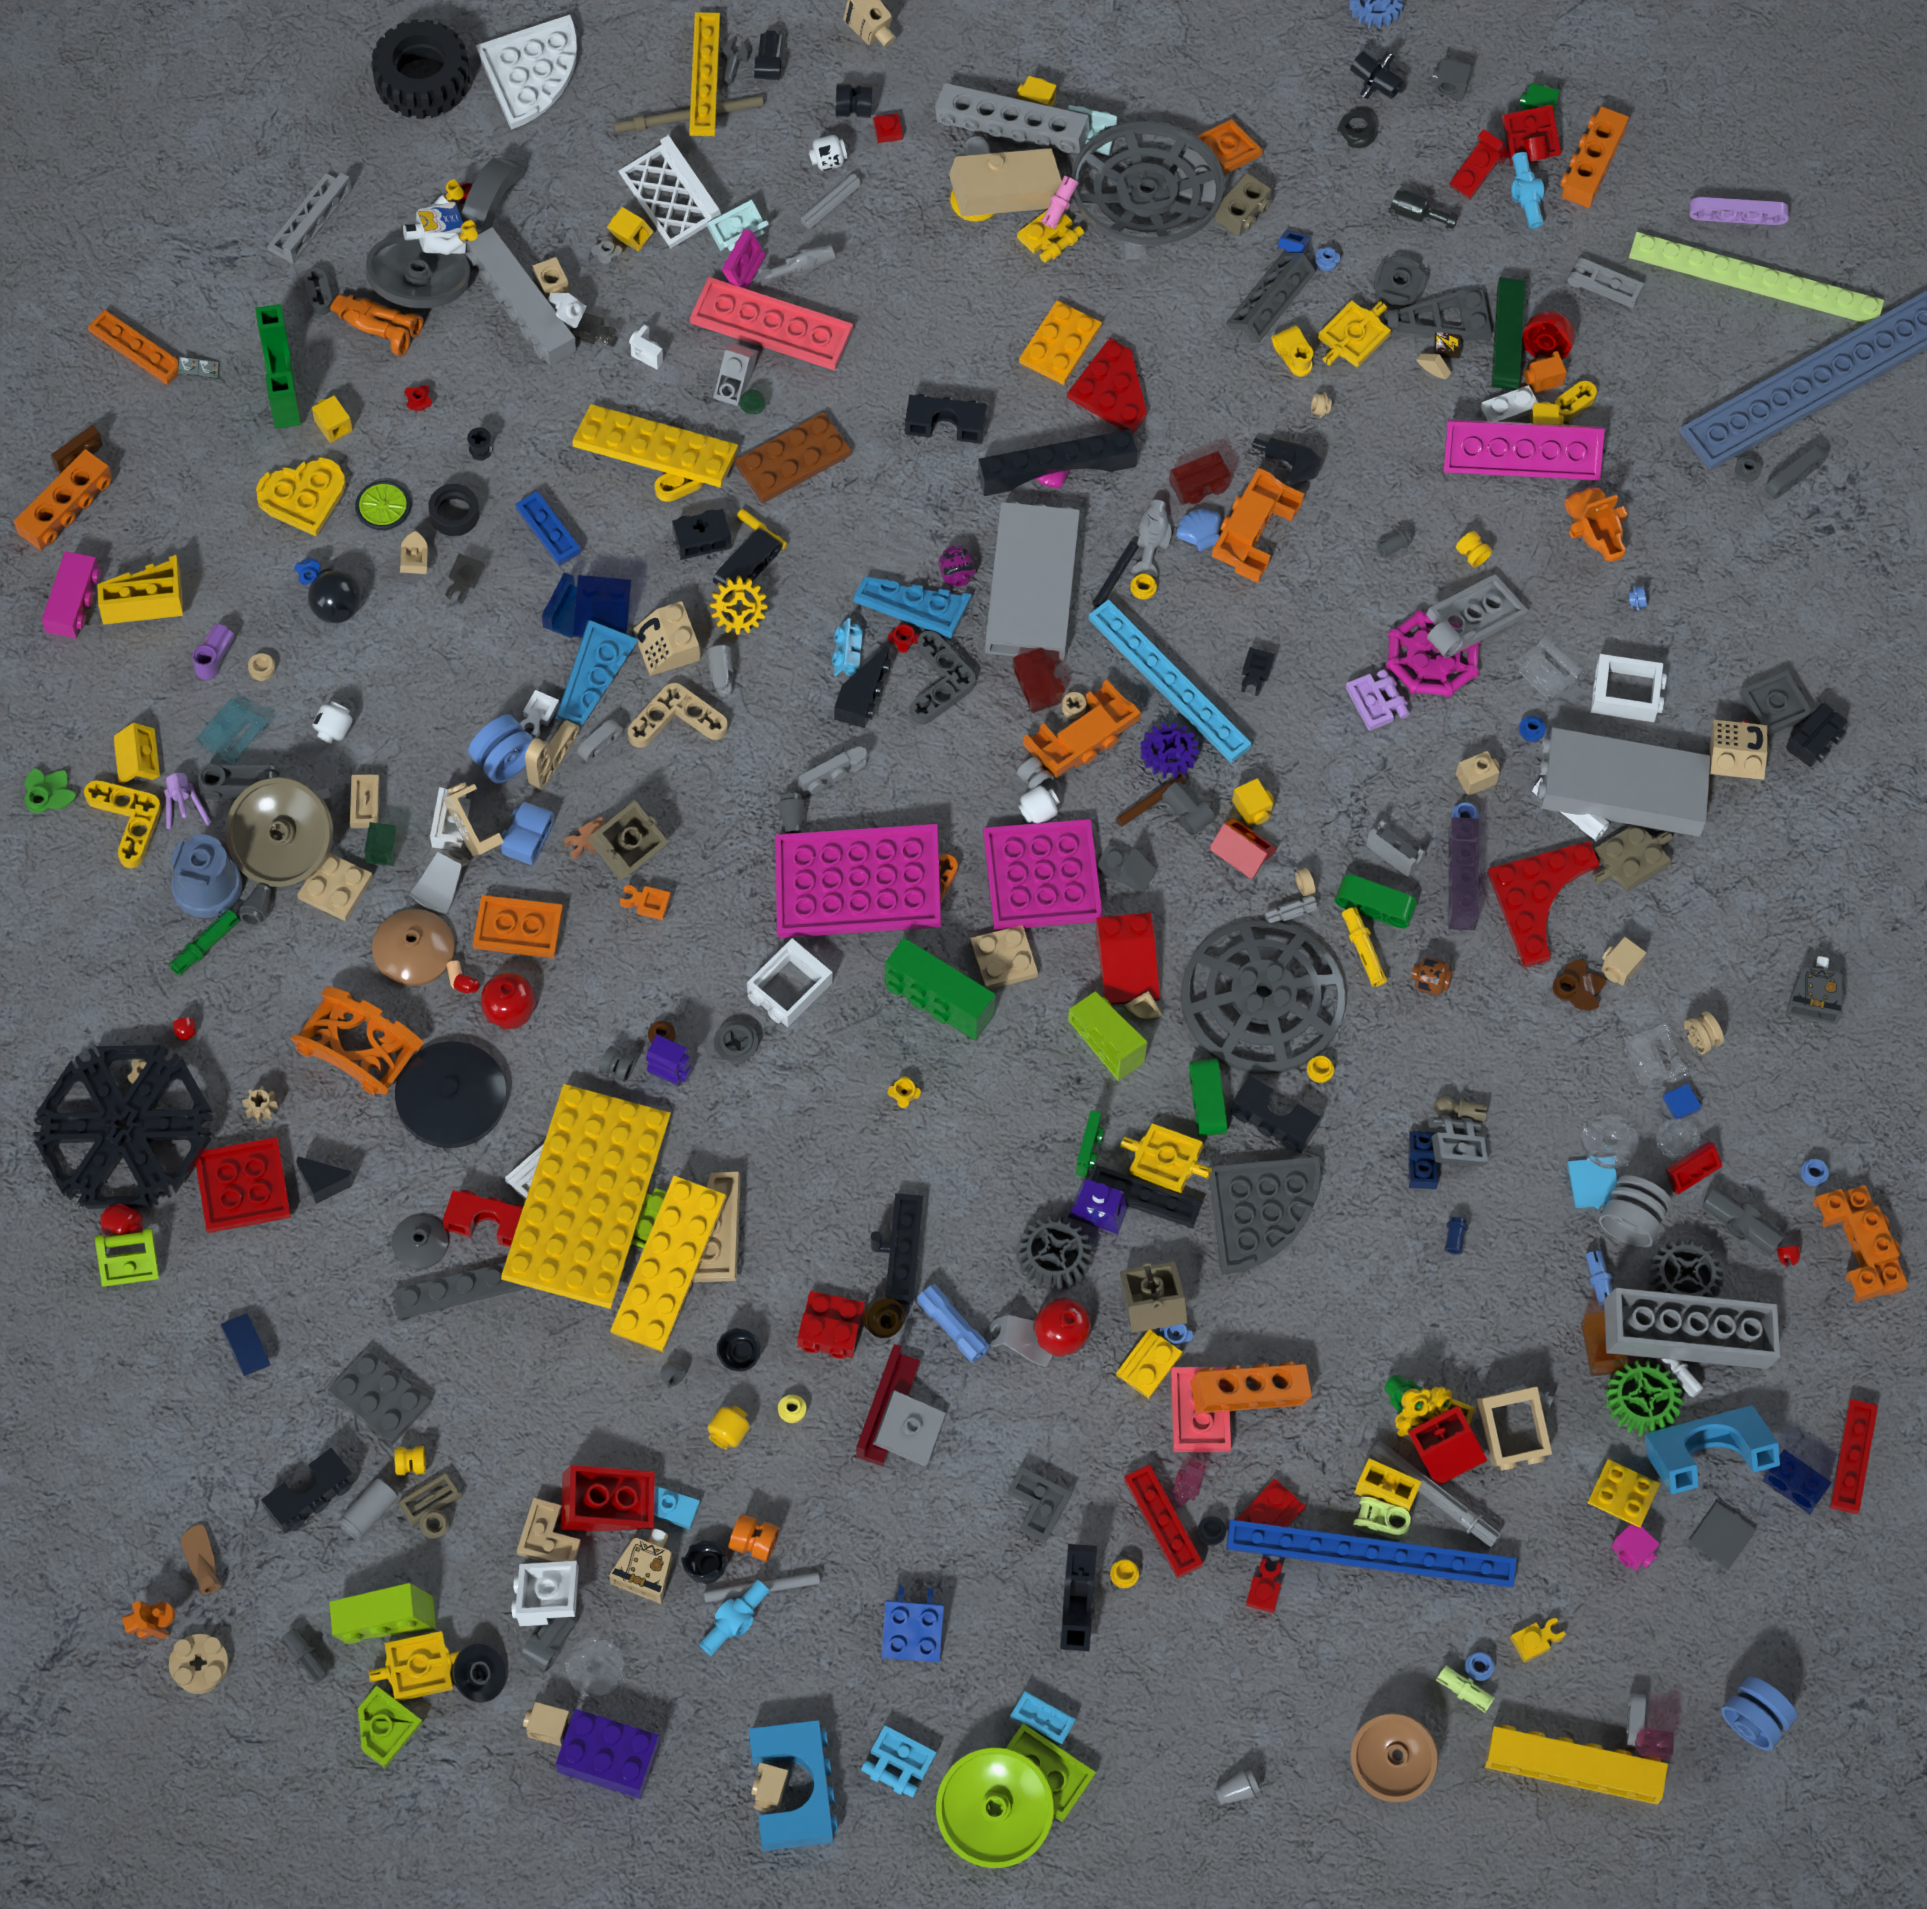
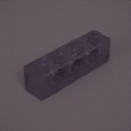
[1448,817,1479,930]

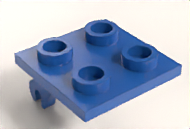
[881,1586,944,1662]

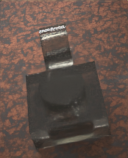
[570,312,618,347]

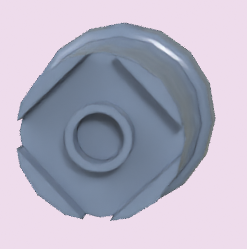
[171,834,243,918]

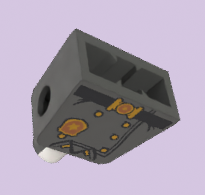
[1786,956,1843,1025]

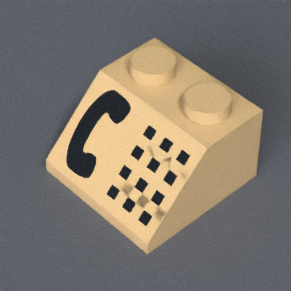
[633,601,700,676]
[1709,720,1767,780]

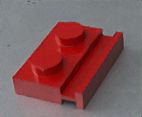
[1237,1479,1306,1527]

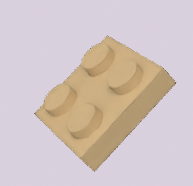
[297,853,373,921]
[970,926,1038,990]

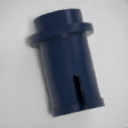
[1444,1217,1469,1254]

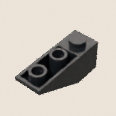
[834,647,892,728]

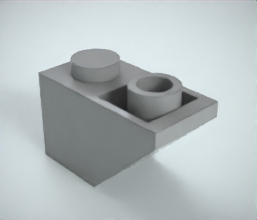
[713,343,758,406]

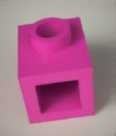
[1611,1524,1660,1571]

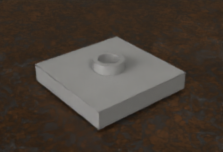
[1174,148,1233,208]
[873,1390,946,1466]

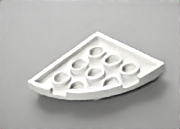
[476,15,577,130]

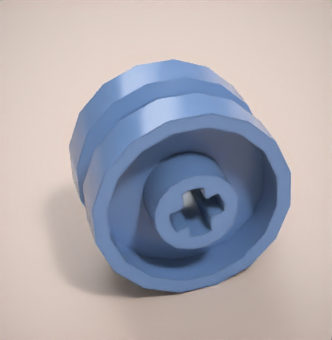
[468,714,534,784]
[1721,1676,1798,1751]

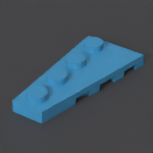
[854,576,972,639]

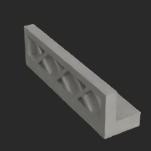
[267,172,352,264]

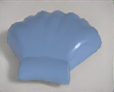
[1176,509,1222,552]

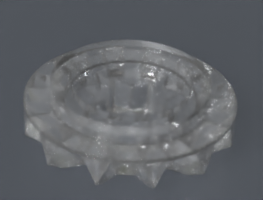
[1656,1119,1701,1161]

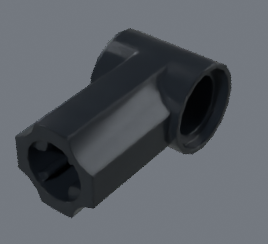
[754,30,782,80]

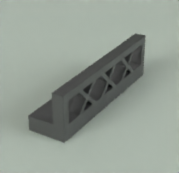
[1226,252,1316,343]

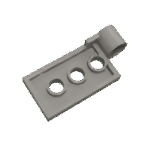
[1426,574,1528,658]

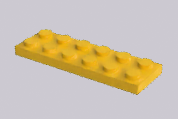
[573,404,738,488]
[610,1176,727,1353]

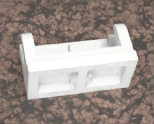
[430,787,471,851]

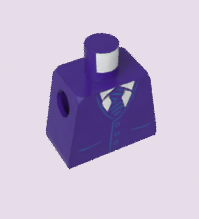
[1068,1180,1127,1234]

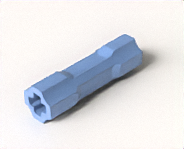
[917,1284,990,1363]

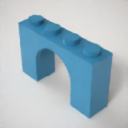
[1645,1405,1780,1495]
[749,1720,838,1852]

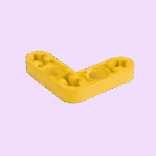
[84,780,162,868]

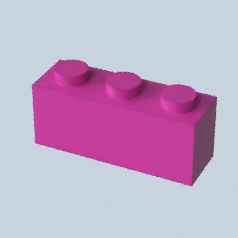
[42,551,101,638]

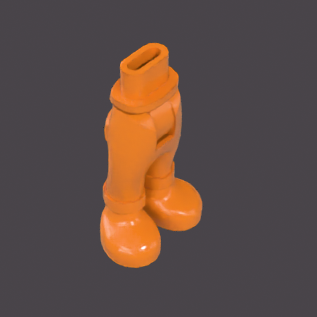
[330,294,423,357]

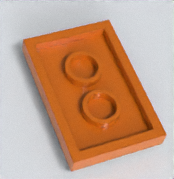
[473,895,563,959]

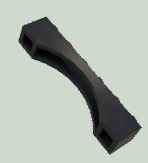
[978,429,1138,496]

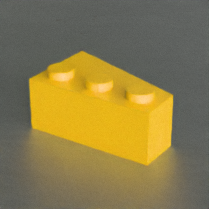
[97,555,183,625]

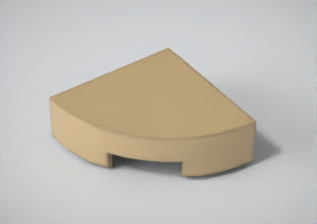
[1416,354,1451,379]
[1124,991,1162,1019]

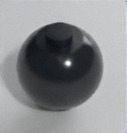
[308,568,361,623]

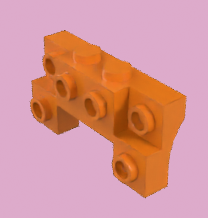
[1212,468,1305,583]
[1023,680,1141,778]
[1813,1185,1908,1303]

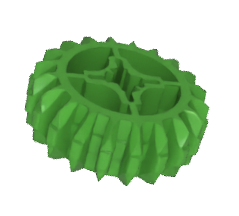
[1605,1360,1683,1437]

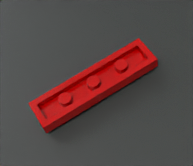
[1829,1399,1878,1515]
[1124,1464,1203,1579]

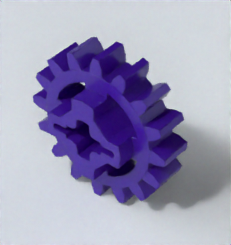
[1140,722,1198,778]

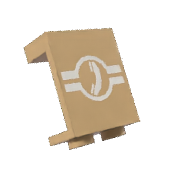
[443,782,504,856]

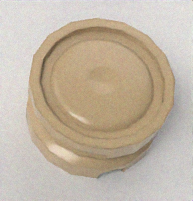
[1684,1011,1724,1055]

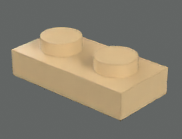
[350,775,380,828]

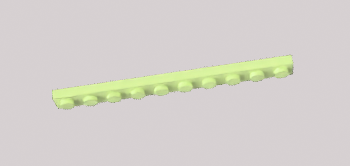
[1629,232,1884,324]

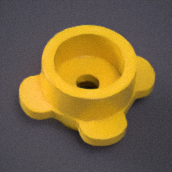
[888,1076,921,1108]

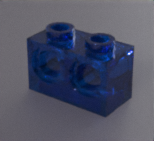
[1763,1449,1832,1514]

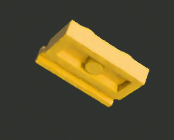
[1116,1329,1183,1399]

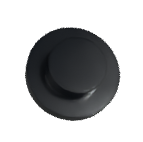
[1197,1517,1226,1545]

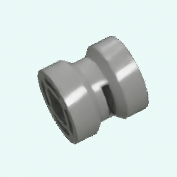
[1017,757,1054,790]

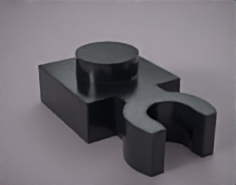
[1241,647,1275,696]

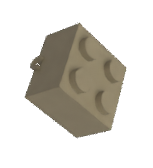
[586,800,669,880]
[1120,1261,1187,1333]

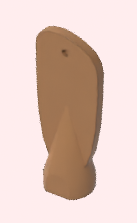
[181,1524,221,1595]

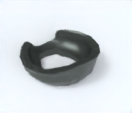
[1337,111,1377,148]

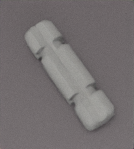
[1265,895,1317,923]

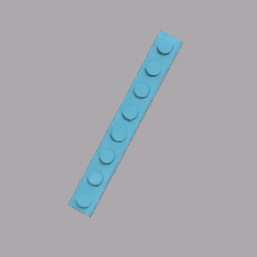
[1088,599,1252,764]

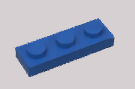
[515,491,581,566]

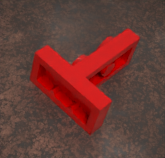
[1449,129,1509,200]

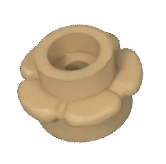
[1311,392,1332,418]

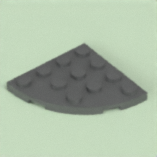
[1209,1157,1320,1275]

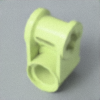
[1353,1497,1411,1540]

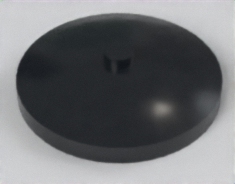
[395,1041,507,1148]

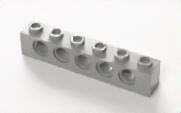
[935,83,1090,154]

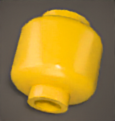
[707,1405,750,1450]

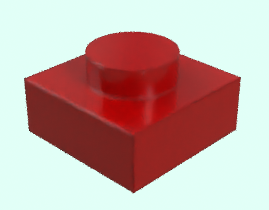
[873,113,903,143]

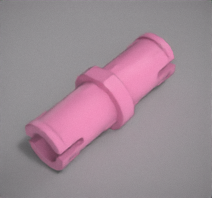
[1041,176,1079,229]

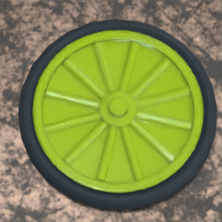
[355,481,411,530]

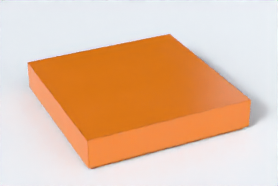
[1197,119,1263,175]

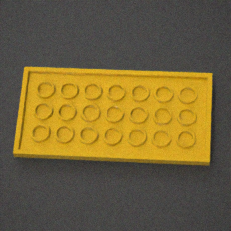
[501,1084,671,1309]

